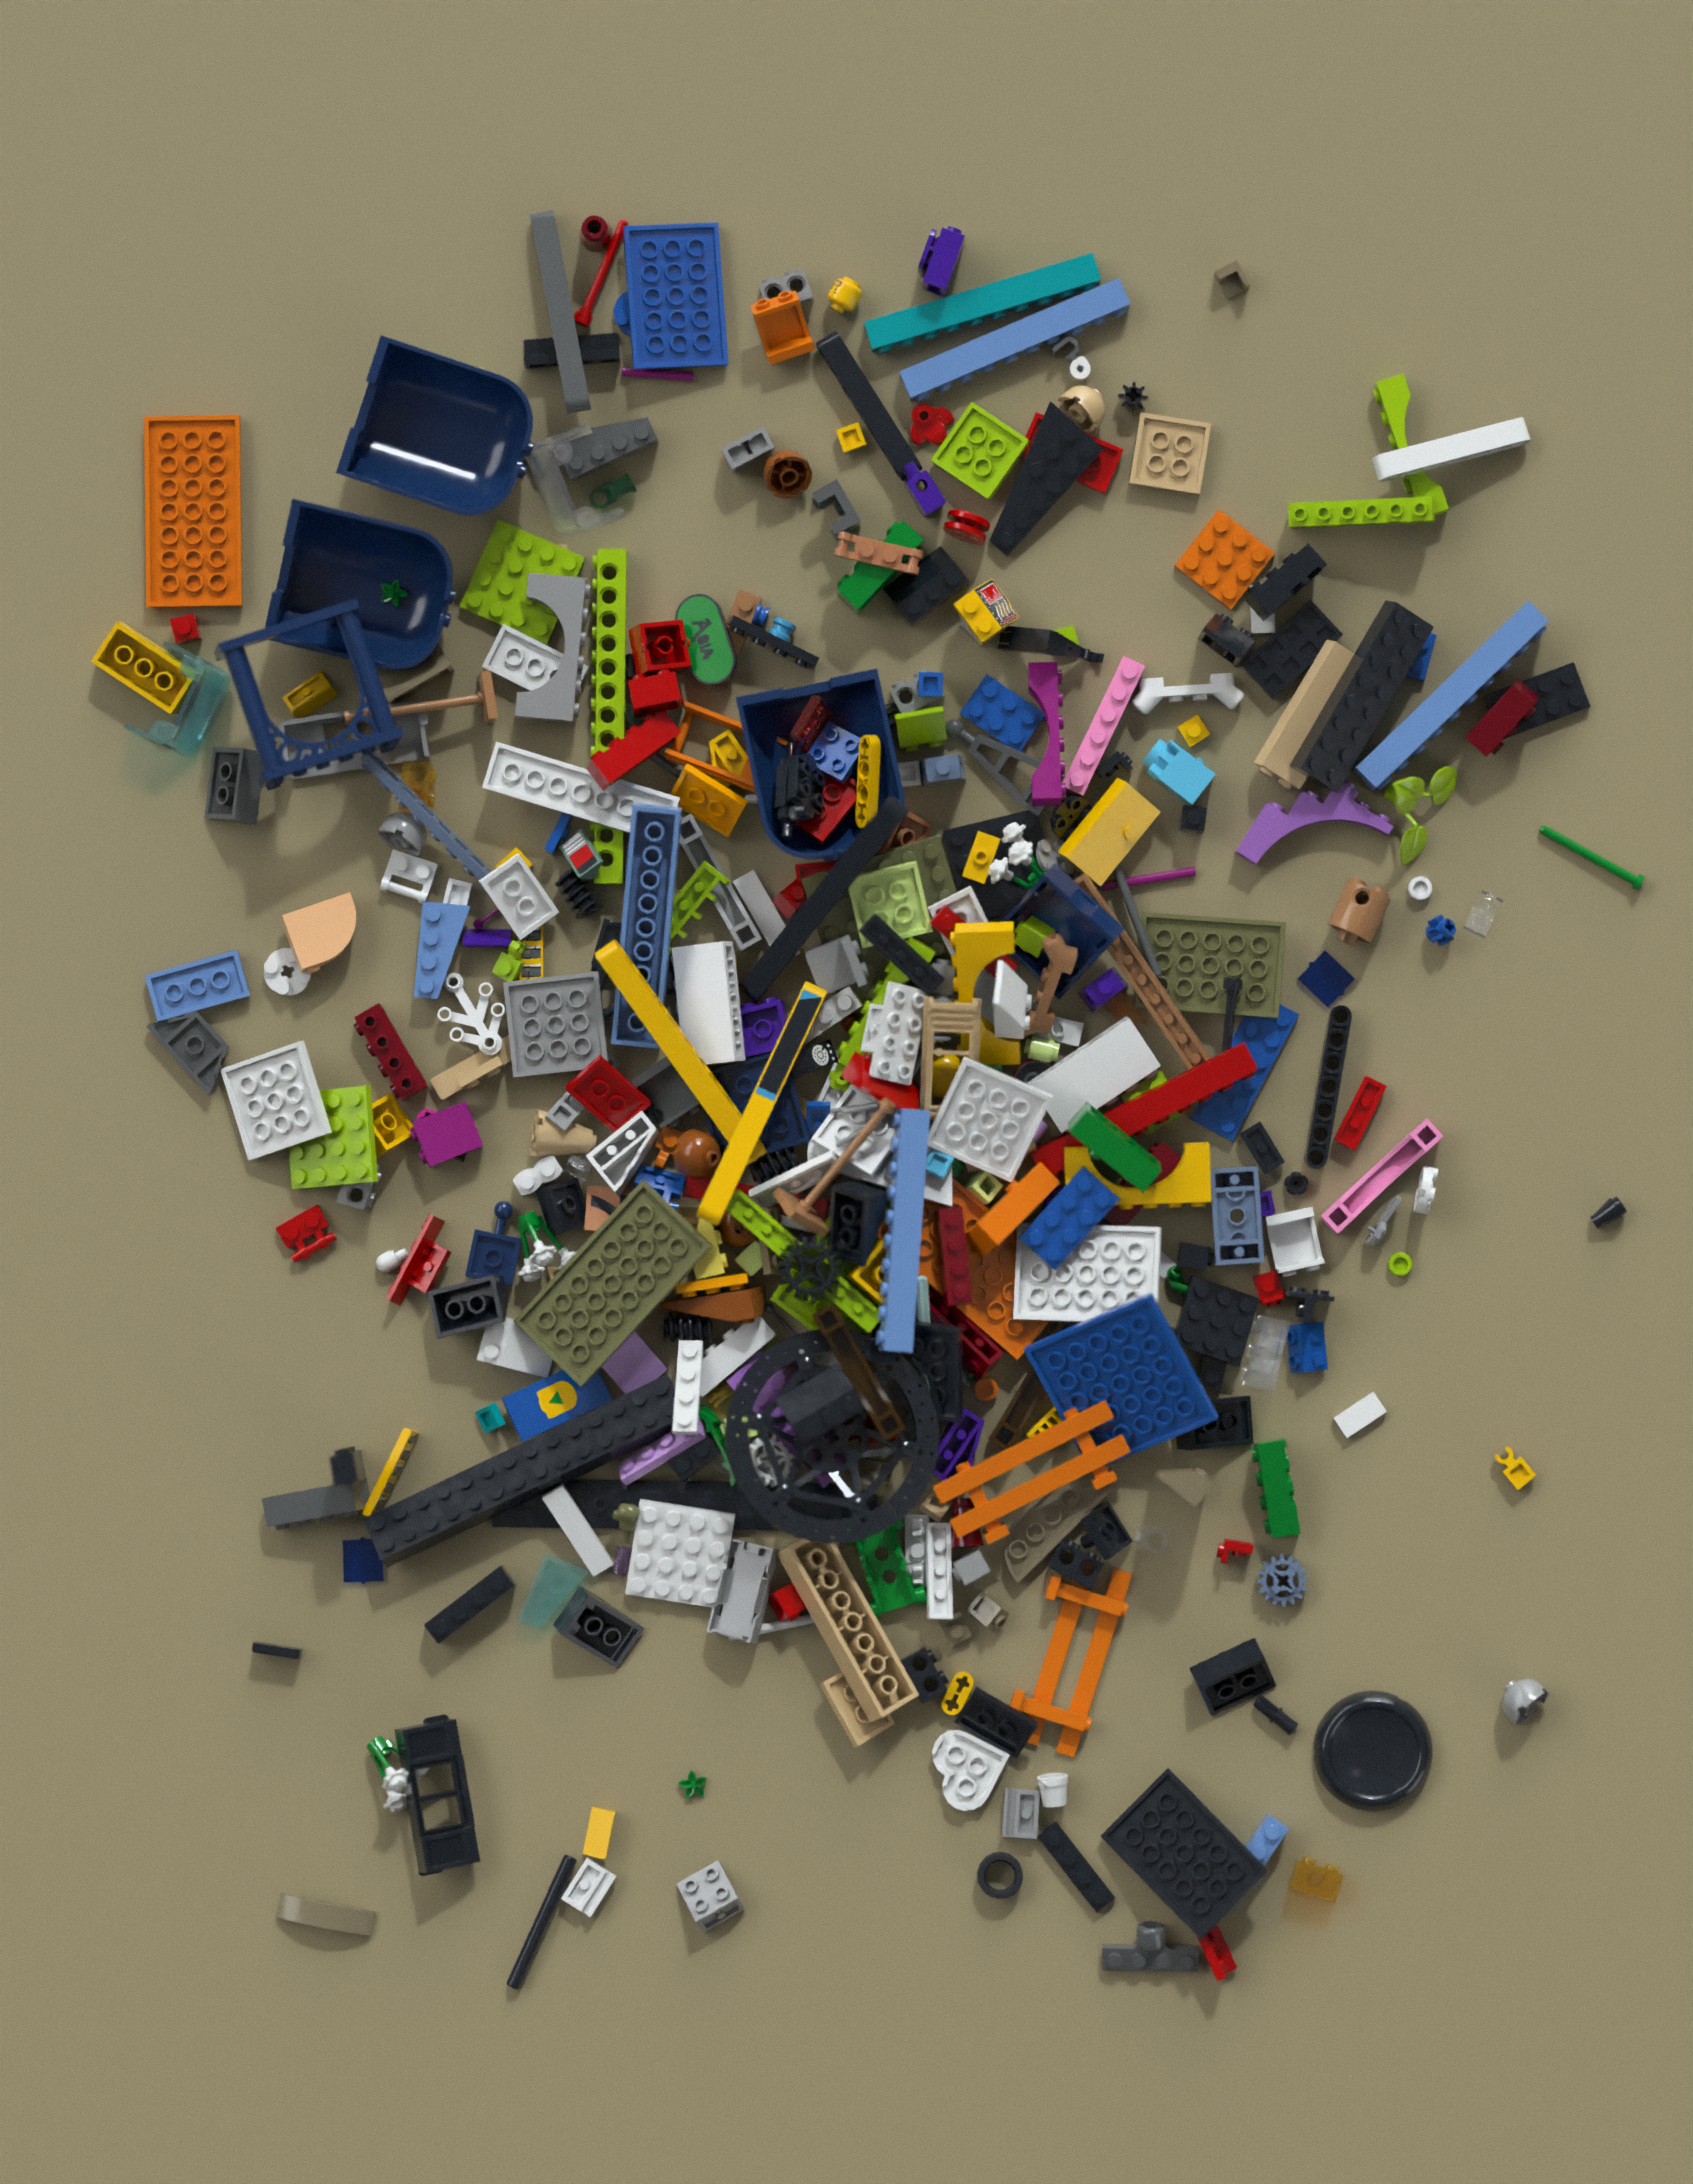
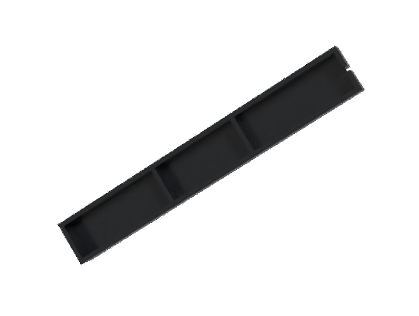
[363,1374,675,1568]

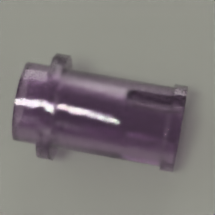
[611,1545,632,1576]

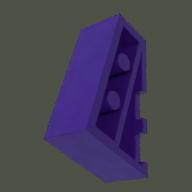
[930,1407,984,1494]

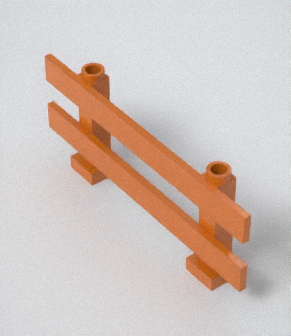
[932,1400,1131,1544]
[1010,1562,1132,1758]

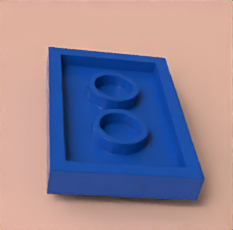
[959,674,1044,751]

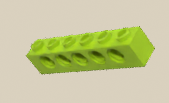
[1288,496,1435,529]

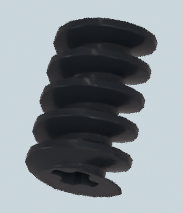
[555,868,604,920]
[748,1146,800,1185]
[663,1312,712,1344]

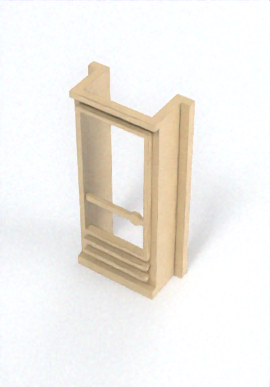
[920,997,982,1116]

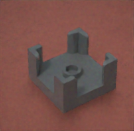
[812,479,861,541]

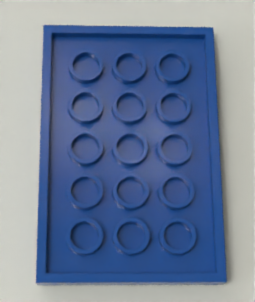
[623,222,728,370]

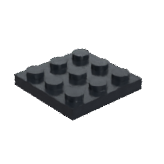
[1174,1276,1259,1367]

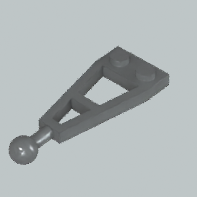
[945,719,1066,816]

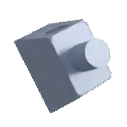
[919,754,966,786]

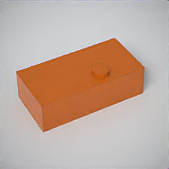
[965,1162,1060,1257]

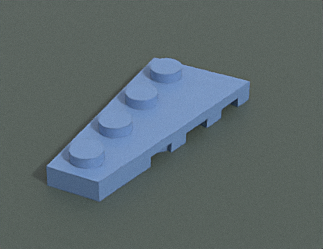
[414,901,471,999]

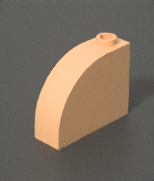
[281,892,356,974]

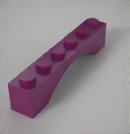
[1028,662,1066,806]

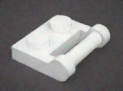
[379,849,439,904]

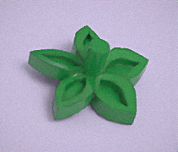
[381,579,408,607]
[678,1770,707,1799]

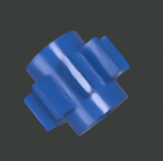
[1426,915,1456,946]

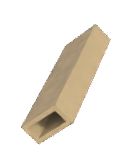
[1254,640,1354,790]

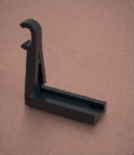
[998,626,1104,664]

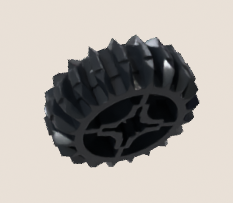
[777,1236,842,1302]

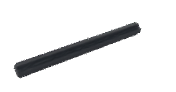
[507,1854,577,1990]

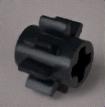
[1118,381,1148,413]

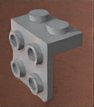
[805,934,869,994]

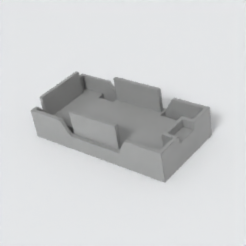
[707,1538,780,1644]

